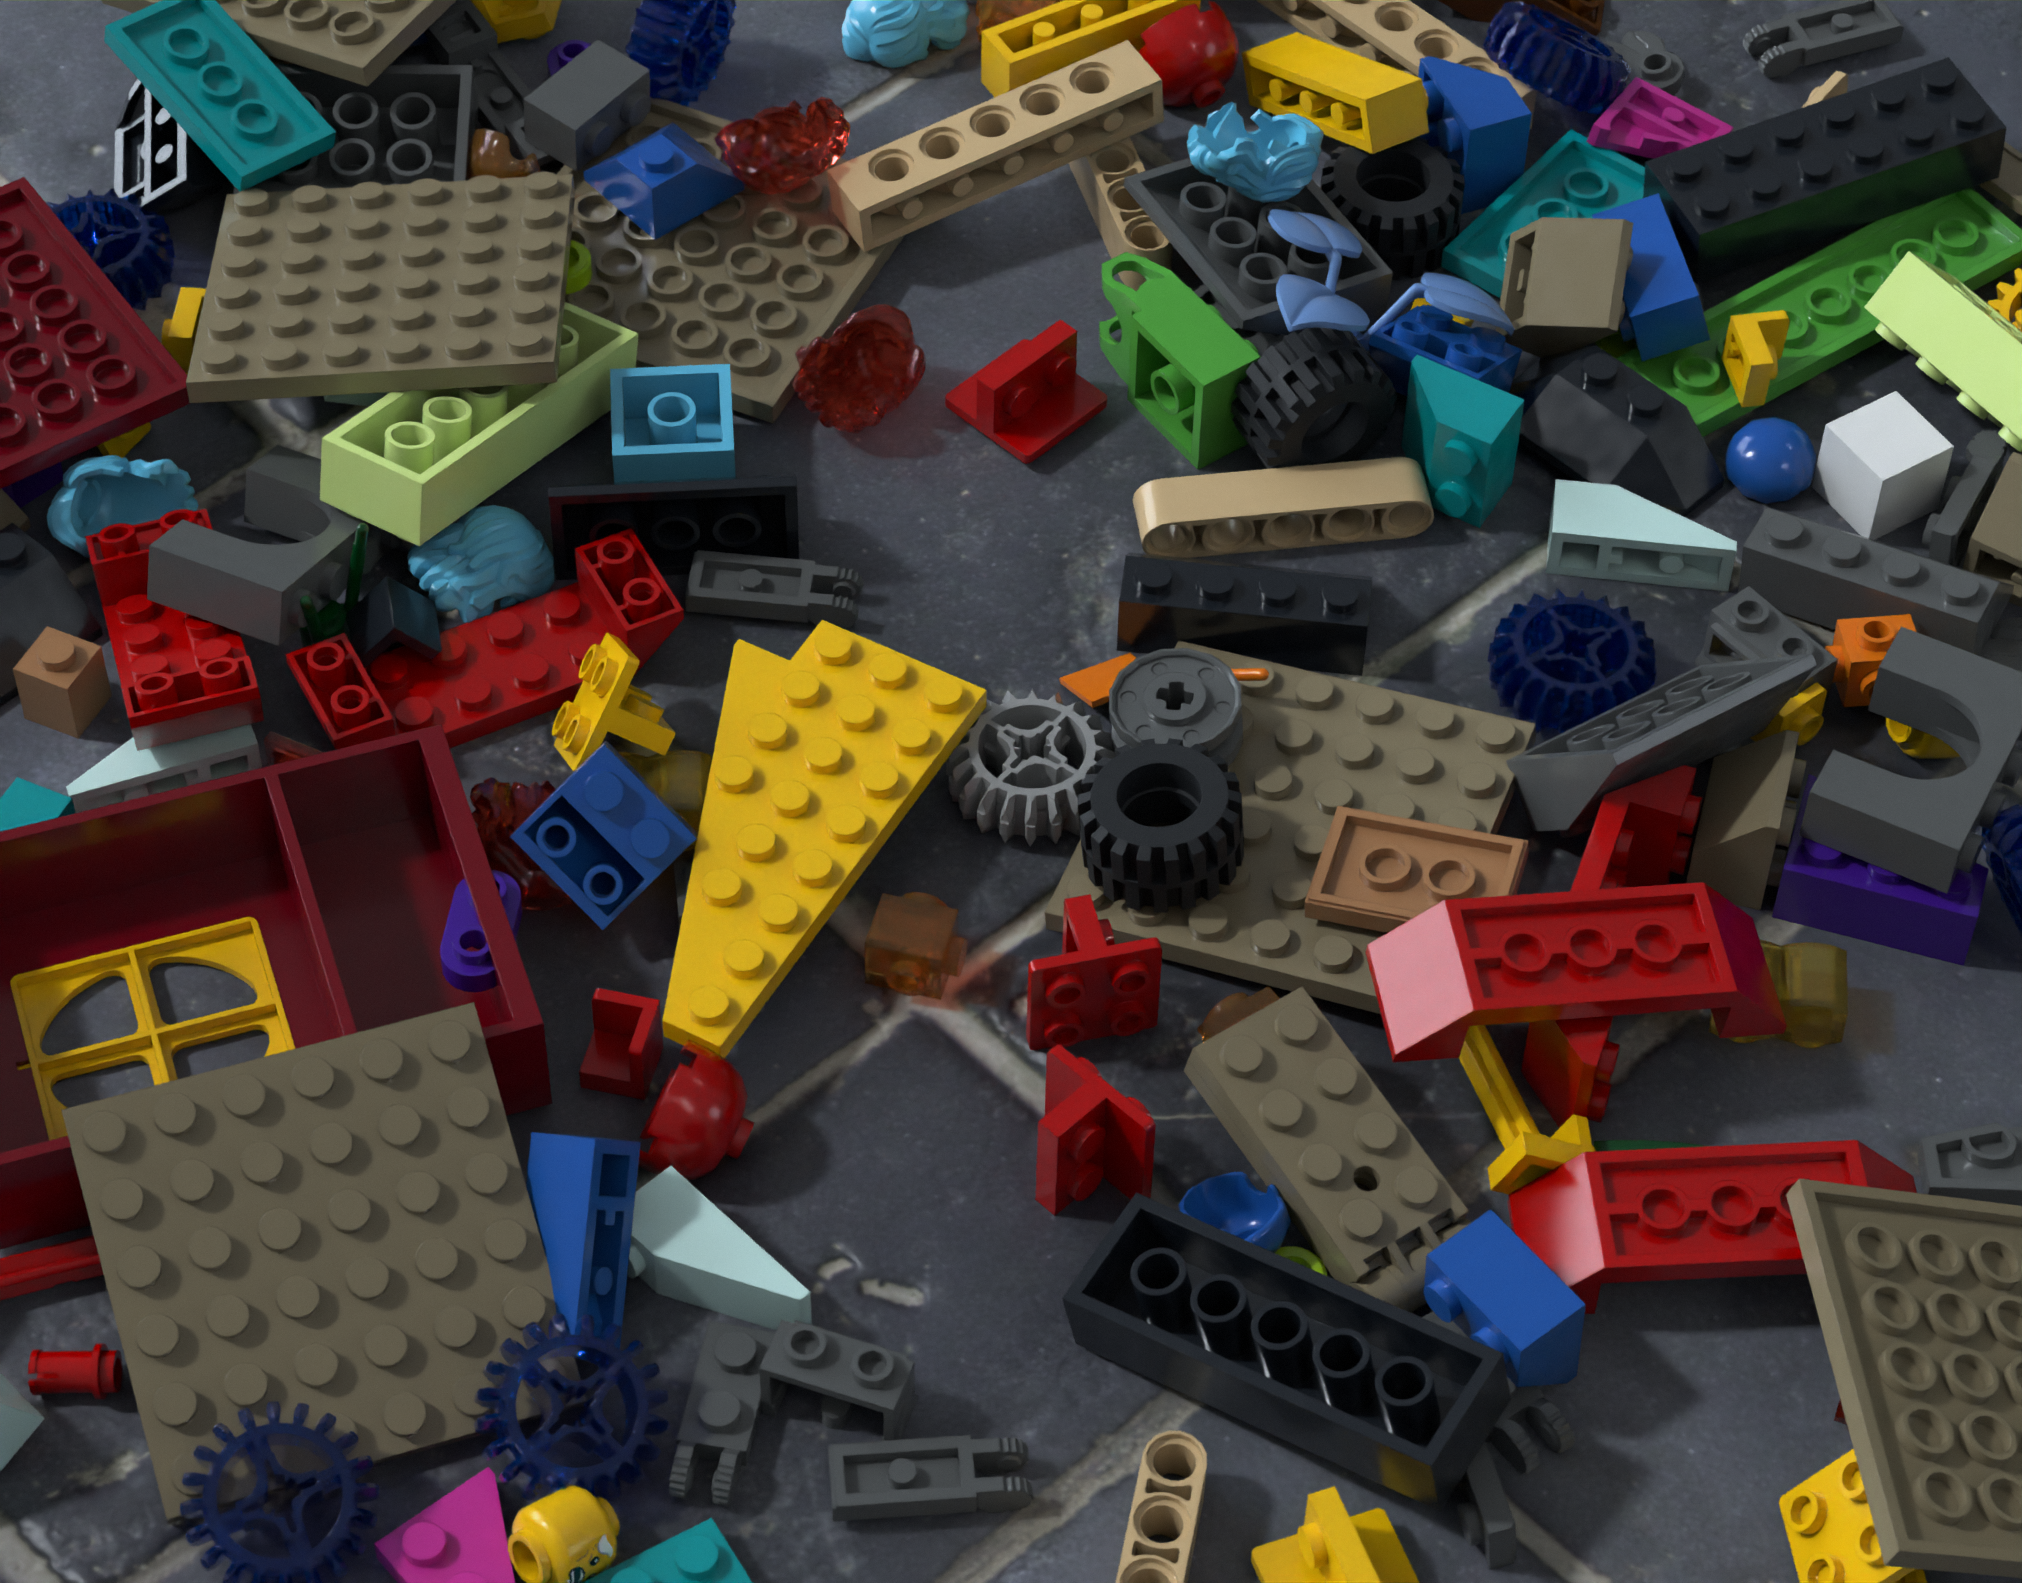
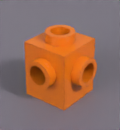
[1825,614,1917,708]

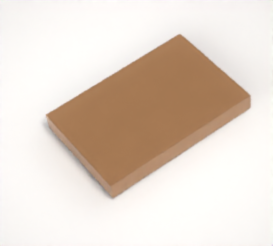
[1304,806,1529,933]

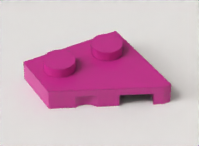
[1587,77,1734,159]
[374,1467,515,1583]

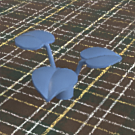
[1268,209,1515,352]

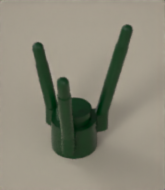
[299,523,369,648]

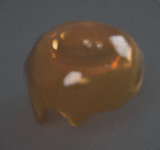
[468,129,541,179]

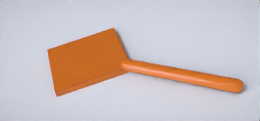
[1059,653,1269,708]

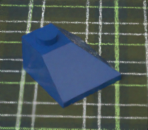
[584,122,744,240]

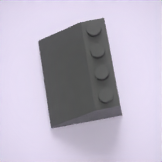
[234,64,479,194]
[1124,158,1393,335]
[1506,654,1817,838]

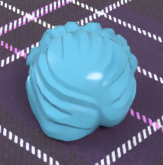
[842,0,970,68]
[1187,102,1324,203]
[47,455,198,558]
[407,505,555,623]

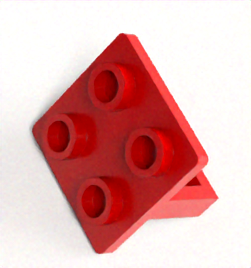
[945,319,1107,464]
[1026,894,1162,1050]
[1035,1044,1156,1216]

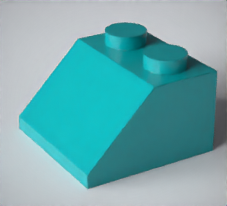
[1401,354,1525,528]

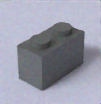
[523,39,651,172]

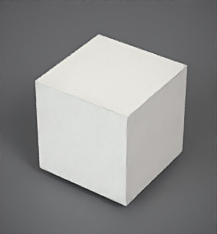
[1812,391,1954,540]

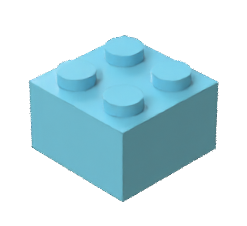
[610,364,736,482]

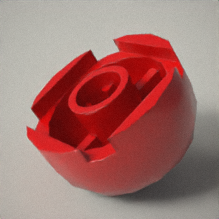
[1138,1,1239,108]
[638,1039,754,1180]

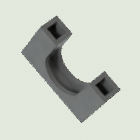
[147,445,403,646]
[1799,627,2022,894]

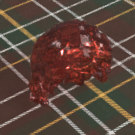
[714,97,851,195]
[792,304,926,434]
[469,777,573,911]

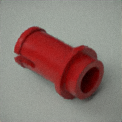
[28,1343,123,1400]

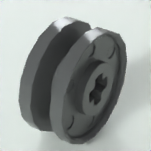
[1109,648,1243,766]

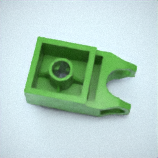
[1099,252,1261,470]

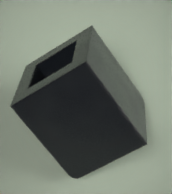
[347,576,442,668]

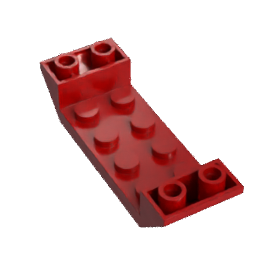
[85,508,264,751]
[286,528,684,749]
[1521,765,1702,1128]
[1365,882,1787,1063]
[1507,1140,1917,1314]

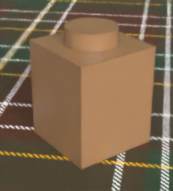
[13,626,112,739]

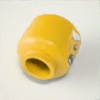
[508,1485,620,1583]

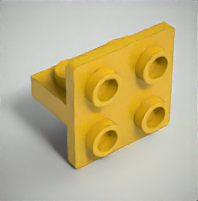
[552,633,676,771]
[1779,1448,1927,1583]
[1251,1486,1420,1583]

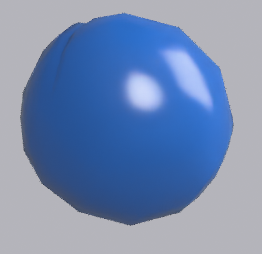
[1725,417,1816,504]
[1178,1172,1291,1253]

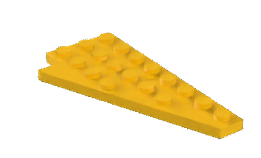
[662,620,987,1058]

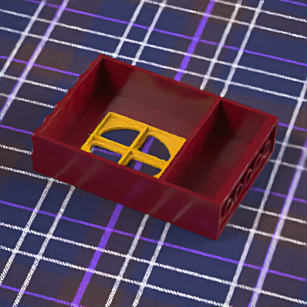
[0,724,552,1249]

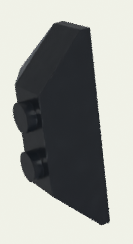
[114,79,230,213]
[1509,345,1724,517]

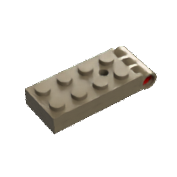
[1184,986,1472,1313]

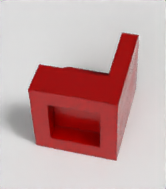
[579,988,663,1100]

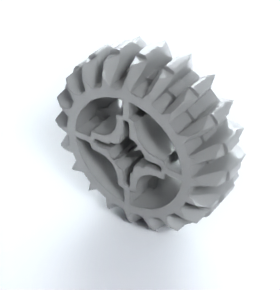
[946,688,1115,847]

